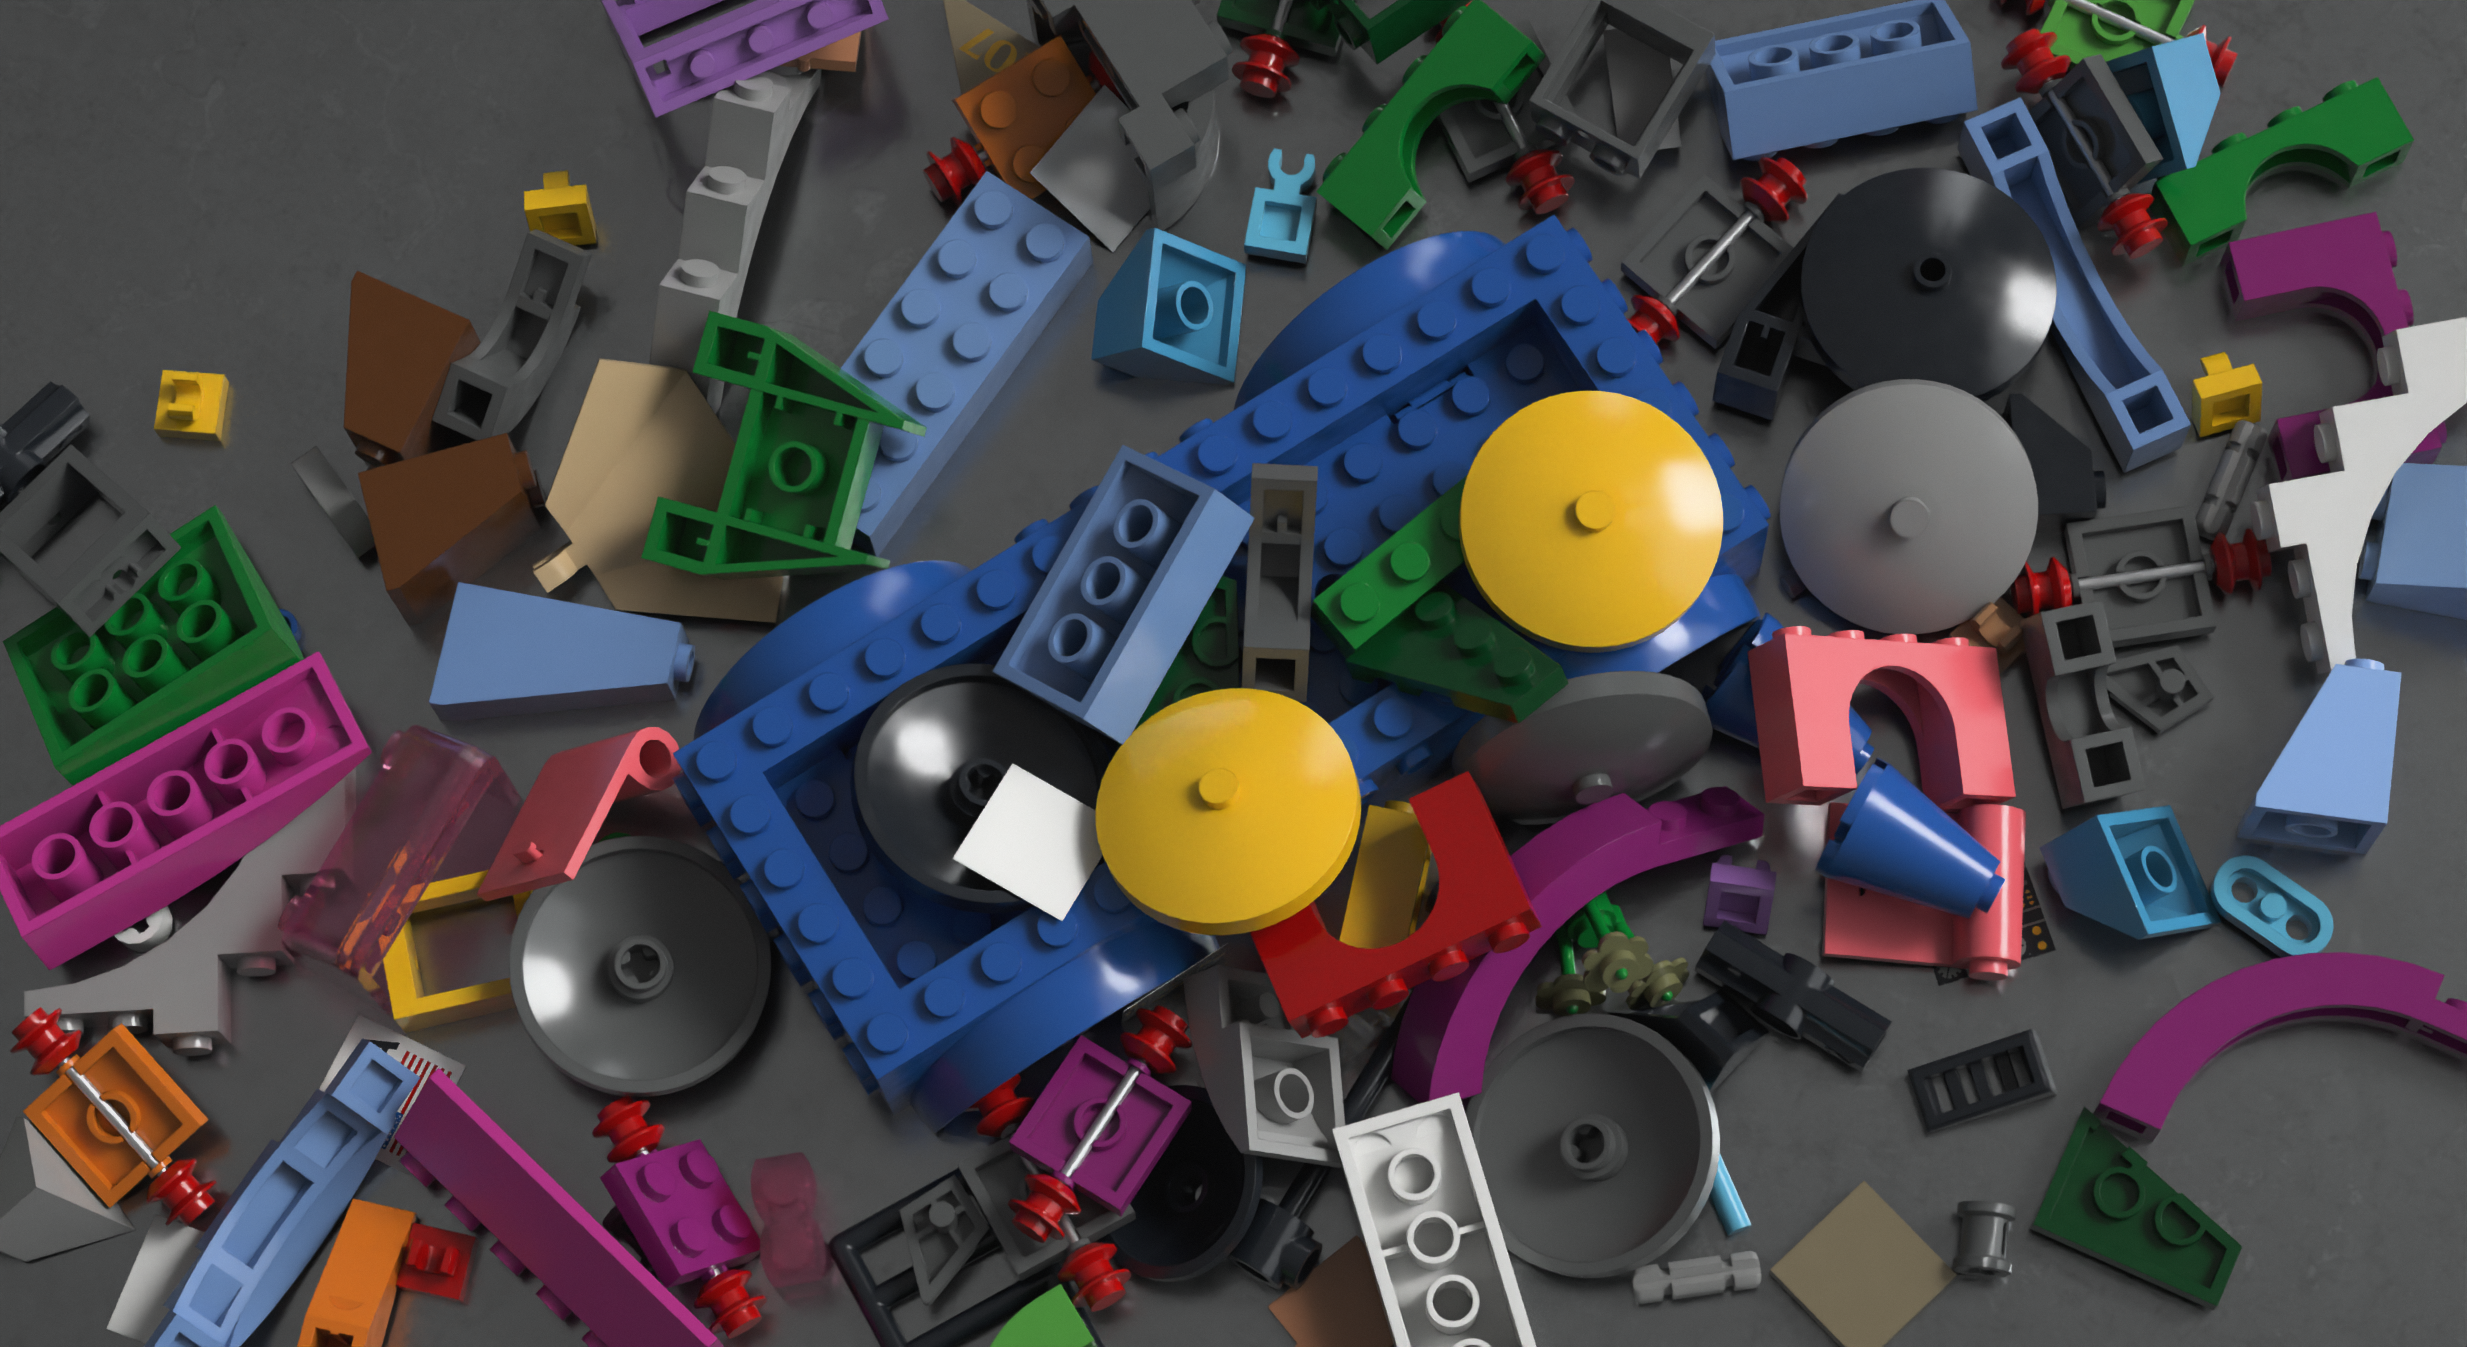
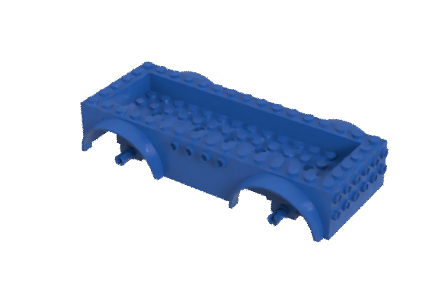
[672,214,1771,1133]

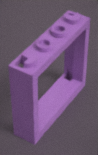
[600,0,889,118]

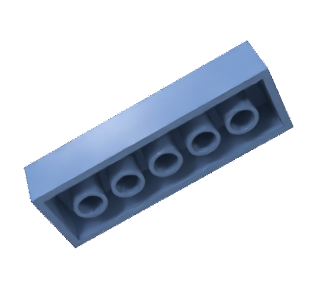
[841,171,1093,557]

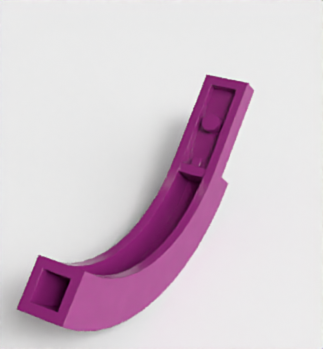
[1391,786,1765,1103]
[2093,952,2467,1142]

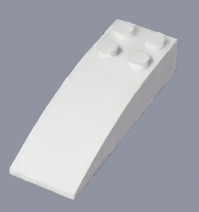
[1332,1092,1536,1347]

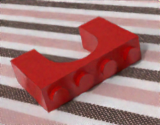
[1250,771,1542,1039]

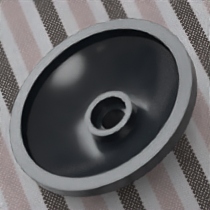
[1099,1085,1263,1282]

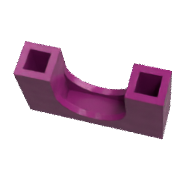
[2220,212,2447,482]

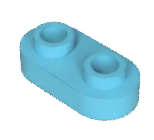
[2210,855,2334,958]

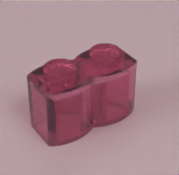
[751,1152,834,1301]

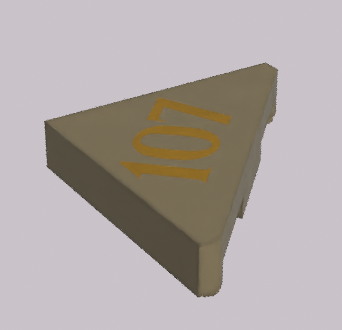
[943,0,1040,94]

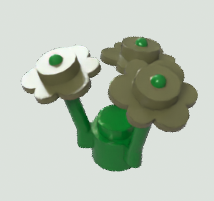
[1535,891,1690,1016]

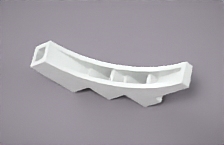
[2251,317,2467,674]

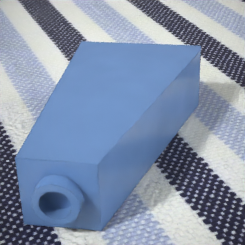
[429,582,695,721]

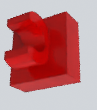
[396,1222,480,1304]

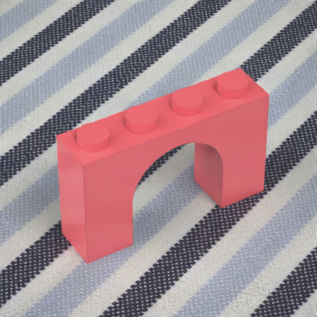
[1748,626,2016,813]

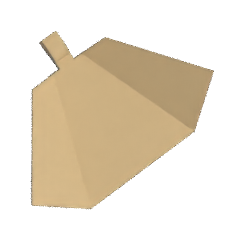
[533,358,783,623]

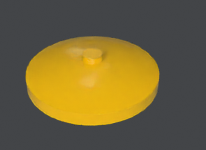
[1459,391,1723,653]
[1095,688,1361,935]

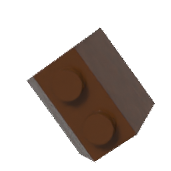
[344,271,481,470]
[358,433,546,626]

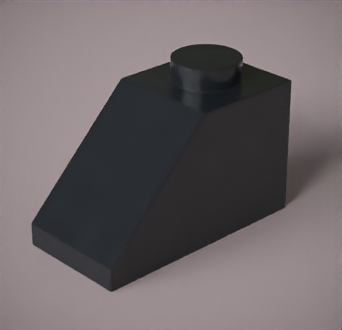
[2003,393,2106,533]

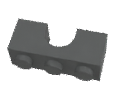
[2019,599,2146,809]

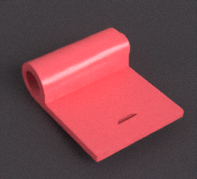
[477,727,681,902]
[1822,802,2026,981]

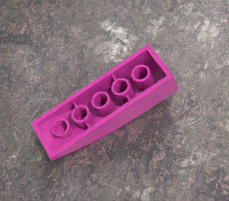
[0,651,372,970]

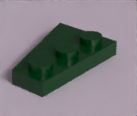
[1345,582,1569,724]
[2030,1106,2243,1310]

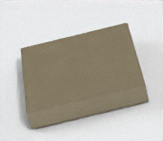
[1769,1181,1957,1347]

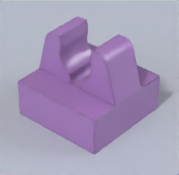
[1703,855,1777,935]

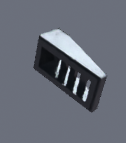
[1907,1029,2057,1133]

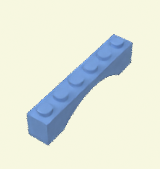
[1957,97,2191,473]

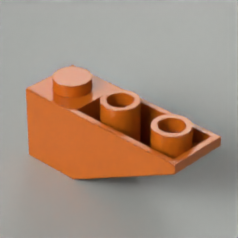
[297,1199,417,1347]

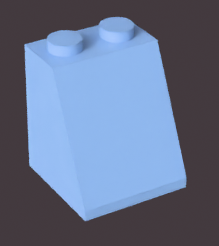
[2358,463,2467,620]
[2237,659,2402,854]

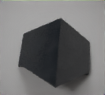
[1608,989,1769,1093]

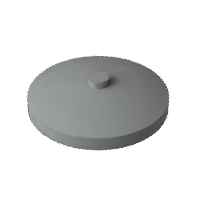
[1780,379,2038,635]

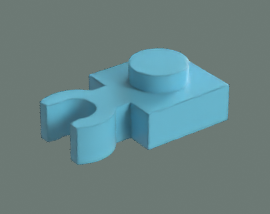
[1244,148,1317,264]

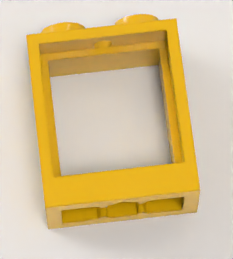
[1339,800,1432,949]
[371,870,533,1033]

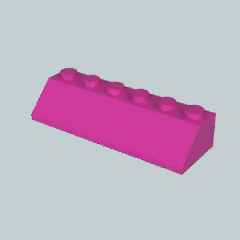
[394,1068,724,1347]

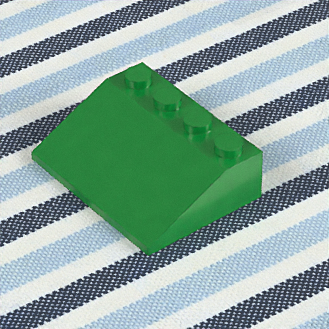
[3,505,304,786]

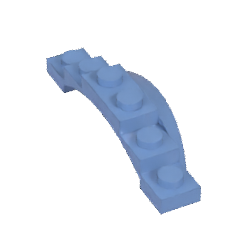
[144,1038,420,1347]

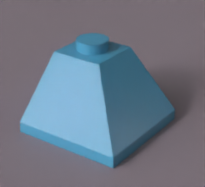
[2065,33,2221,184]
[1091,228,1246,385]
[2040,805,2221,940]

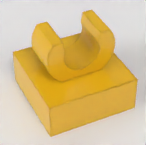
[524,170,597,246]
[2192,352,2262,437]
[154,370,229,441]

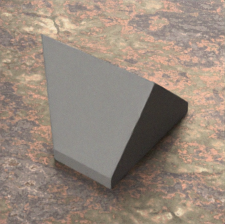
[0,1116,136,1262]

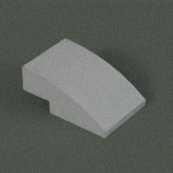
[1183,965,1345,1168]

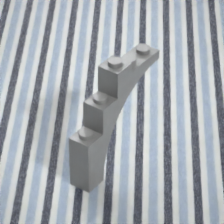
[649,66,822,414]
[24,767,357,1056]

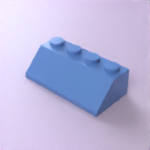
[1706,0,1978,161]
[992,445,1255,745]

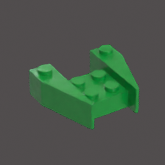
[641,311,927,580]

